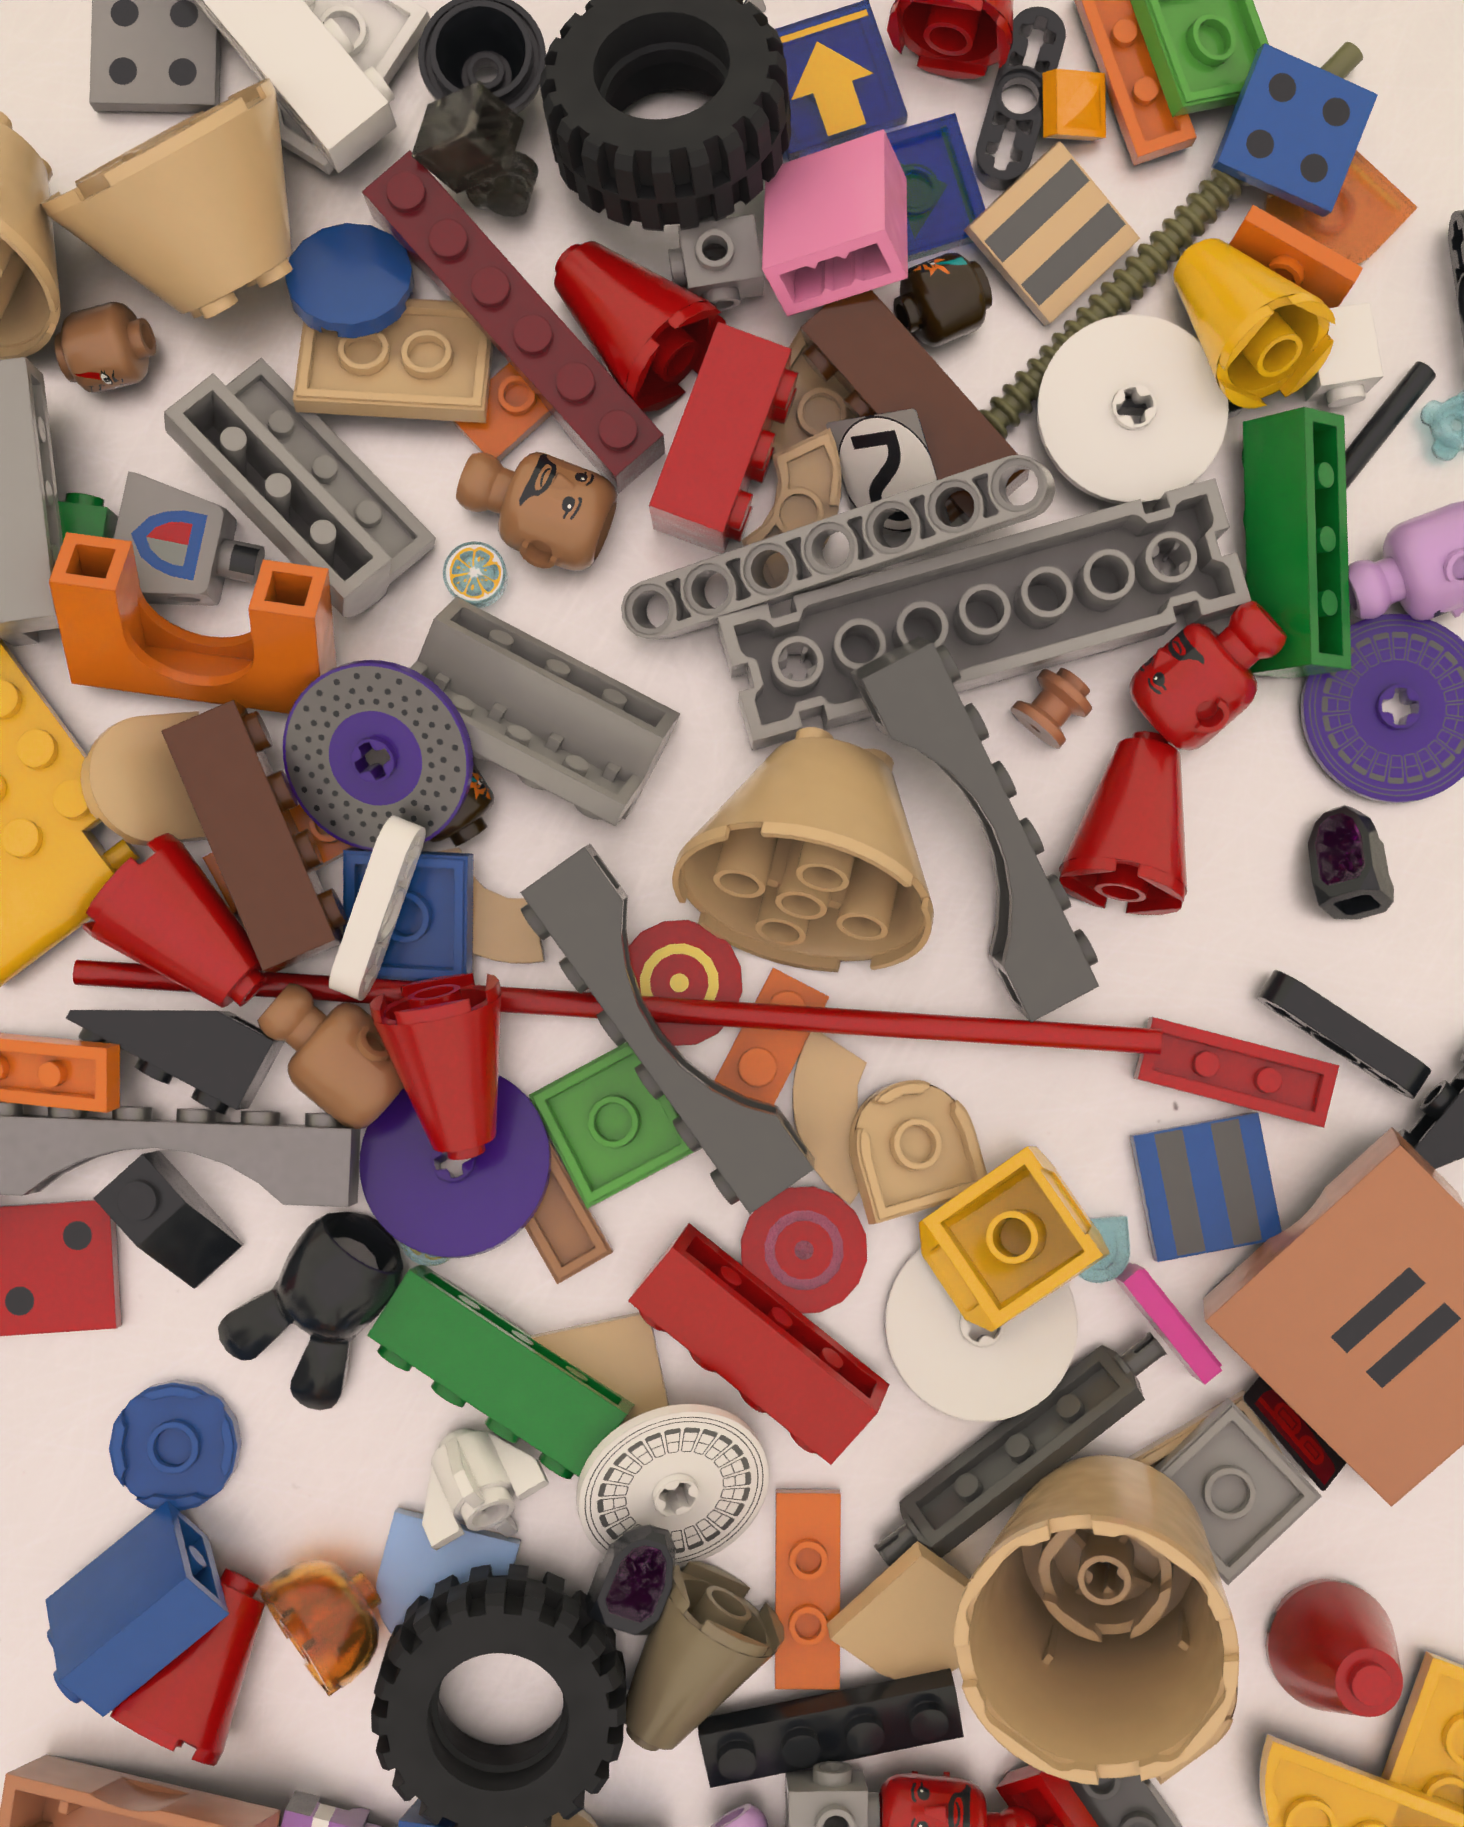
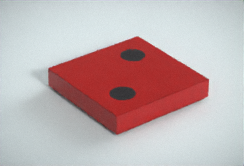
[0,1200,122,1336]

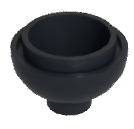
[418,0,546,124]

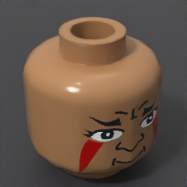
[54,302,156,393]

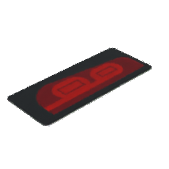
[1243,1376,1346,1491]

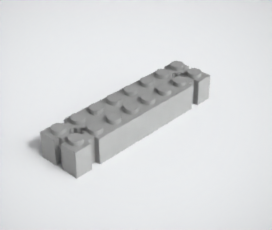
[718,478,1251,750]

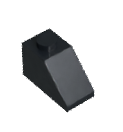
[93,1151,244,1289]

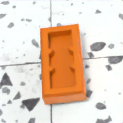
[1229,205,1363,308]
[452,363,552,462]

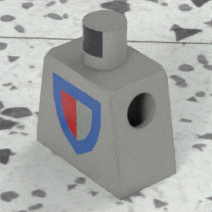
[114,471,265,606]

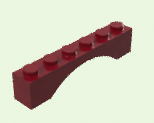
[362,150,665,494]

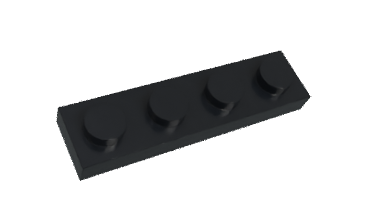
[698,1668,964,1788]

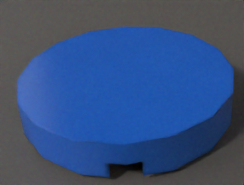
[285,223,414,338]
[109,1379,242,1511]

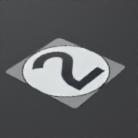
[826,408,950,535]

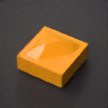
[1042,69,1106,141]

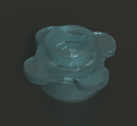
[1420,390,1464,461]

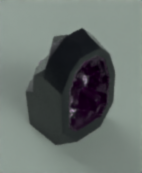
[1308,805,1394,920]
[585,1525,676,1635]

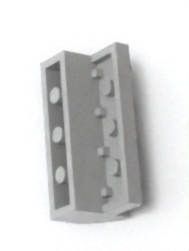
[0,357,63,647]
[164,357,436,618]
[410,597,680,826]

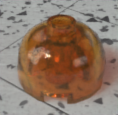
[259,1559,382,1696]

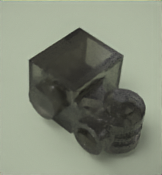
[411,81,539,217]

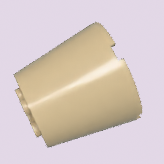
[953,1455,1239,1785]

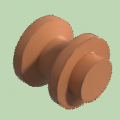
[1010,668,1092,749]

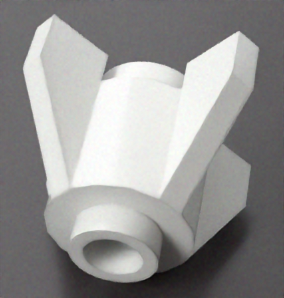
[422,1428,549,1550]

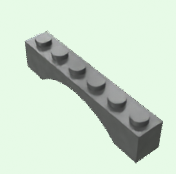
[850,636,1099,1022]
[520,844,815,1214]

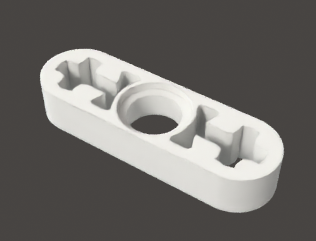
[329,815,426,1001]

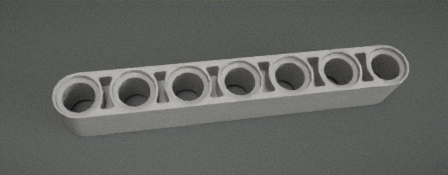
[621,454,1055,639]

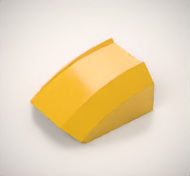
[919,1146,1110,1332]

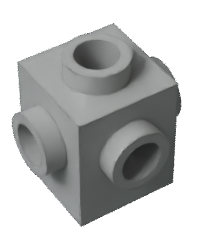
[668,214,764,311]
[785,1761,880,1827]

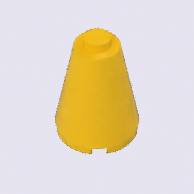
[1173,238,1336,409]

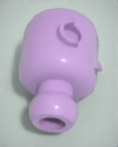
[1348,501,1464,620]

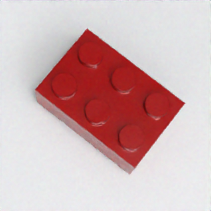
[649,322,799,554]

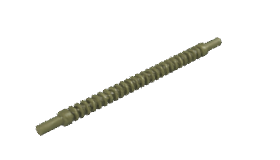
[979,42,1363,439]

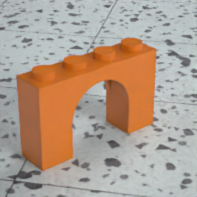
[49,532,337,714]

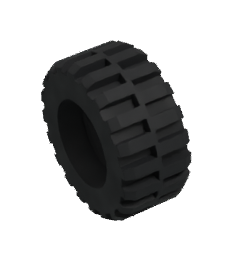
[540,0,792,231]
[371,1564,626,1827]

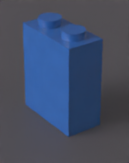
[45,1500,229,1717]

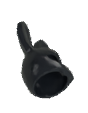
[218,1212,403,1411]

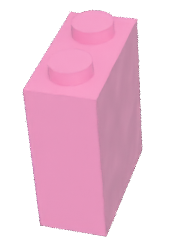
[762,129,908,317]

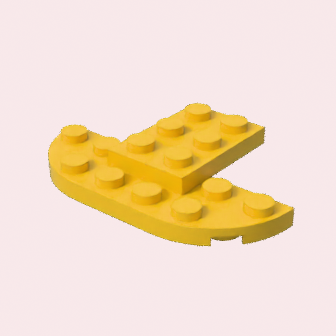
[1259,1651,1464,1827]

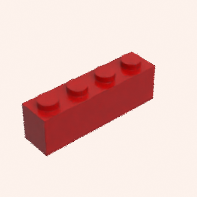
[628,1223,890,1465]

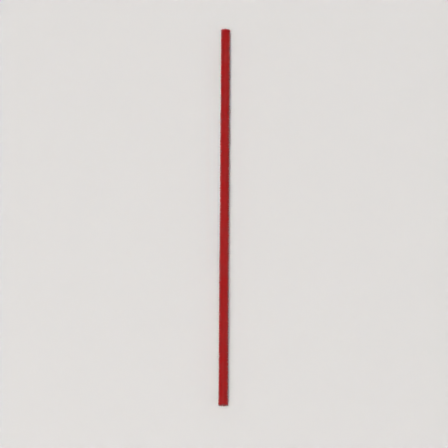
[73,960,1162,1055]

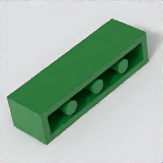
[1242,407,1351,679]
[367,1264,635,1479]

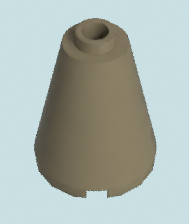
[625,1561,784,1751]

